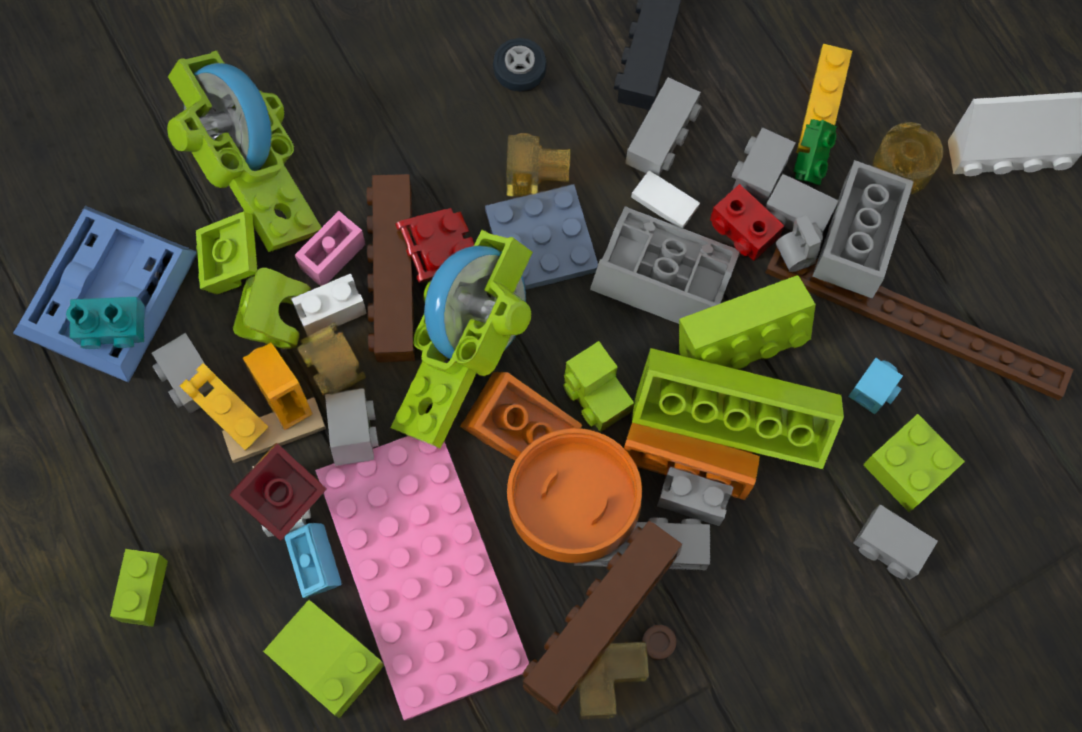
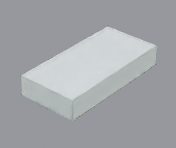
[631,170,700,228]

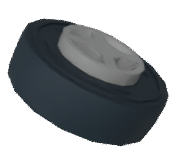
[493,38,547,92]

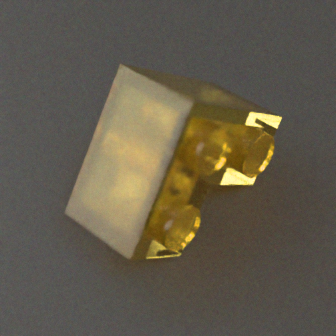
[578,642,649,719]

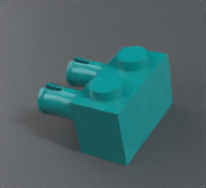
[66,297,145,349]

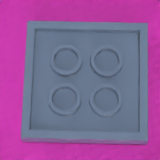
[485,184,598,290]

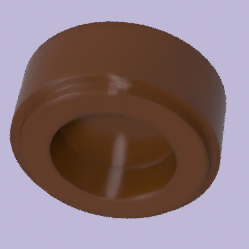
[642,625,676,660]

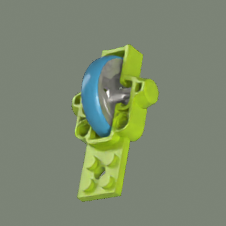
[167,51,322,252]
[390,230,533,449]

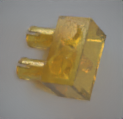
[506,133,571,197]

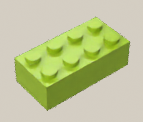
[679,275,816,369]

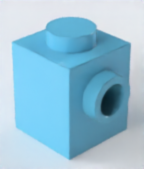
[848,358,903,414]

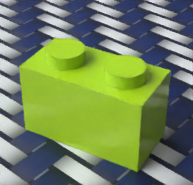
[110,549,168,627]

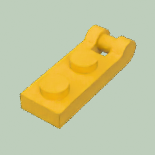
[179,363,269,451]

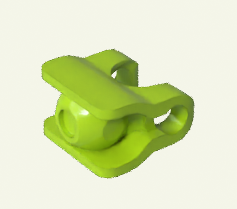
[233,268,311,349]

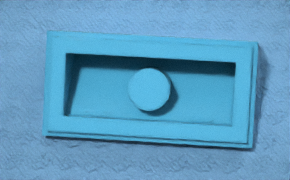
[285,523,342,598]

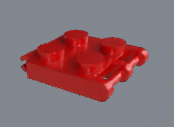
[395,208,475,283]

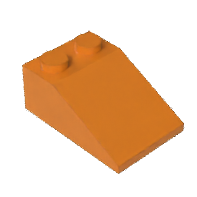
[460,372,582,461]

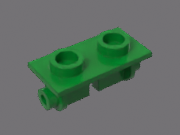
[793,119,837,186]

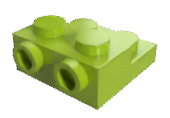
[196,211,257,295]

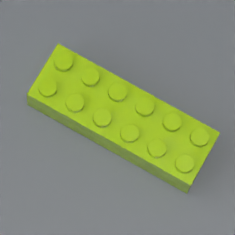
[632,348,844,469]

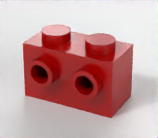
[710,184,784,261]

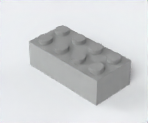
[812,160,914,299]

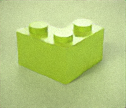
[563,341,634,432]

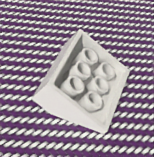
[948,92,1082,176]

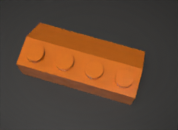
[624,423,760,500]

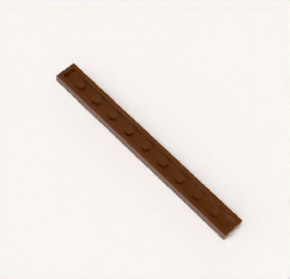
[765,247,1074,400]

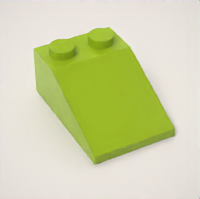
[263,600,384,718]

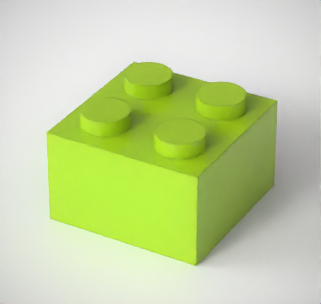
[863,414,965,512]

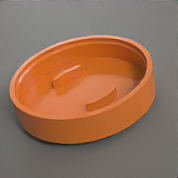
[507,428,642,563]

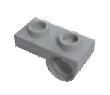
[776,214,823,272]

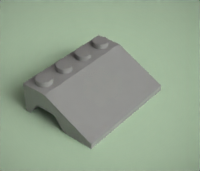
[590,207,739,324]

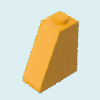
[243,343,313,430]

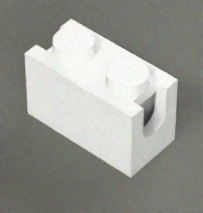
[292,273,367,338]

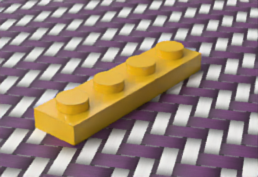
[796,44,852,153]

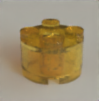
[873,122,943,194]
[297,322,366,395]

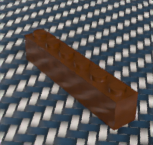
[367,174,415,363]
[522,520,682,715]

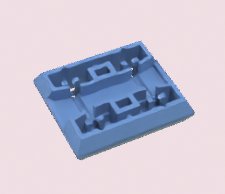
[13,206,197,383]

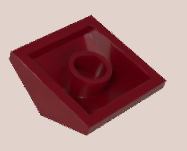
[229,443,327,541]

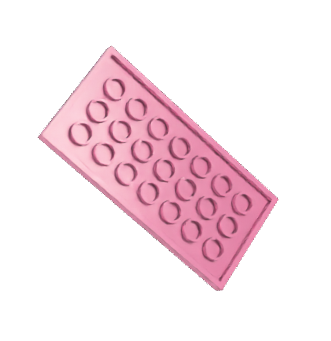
[315,436,529,721]

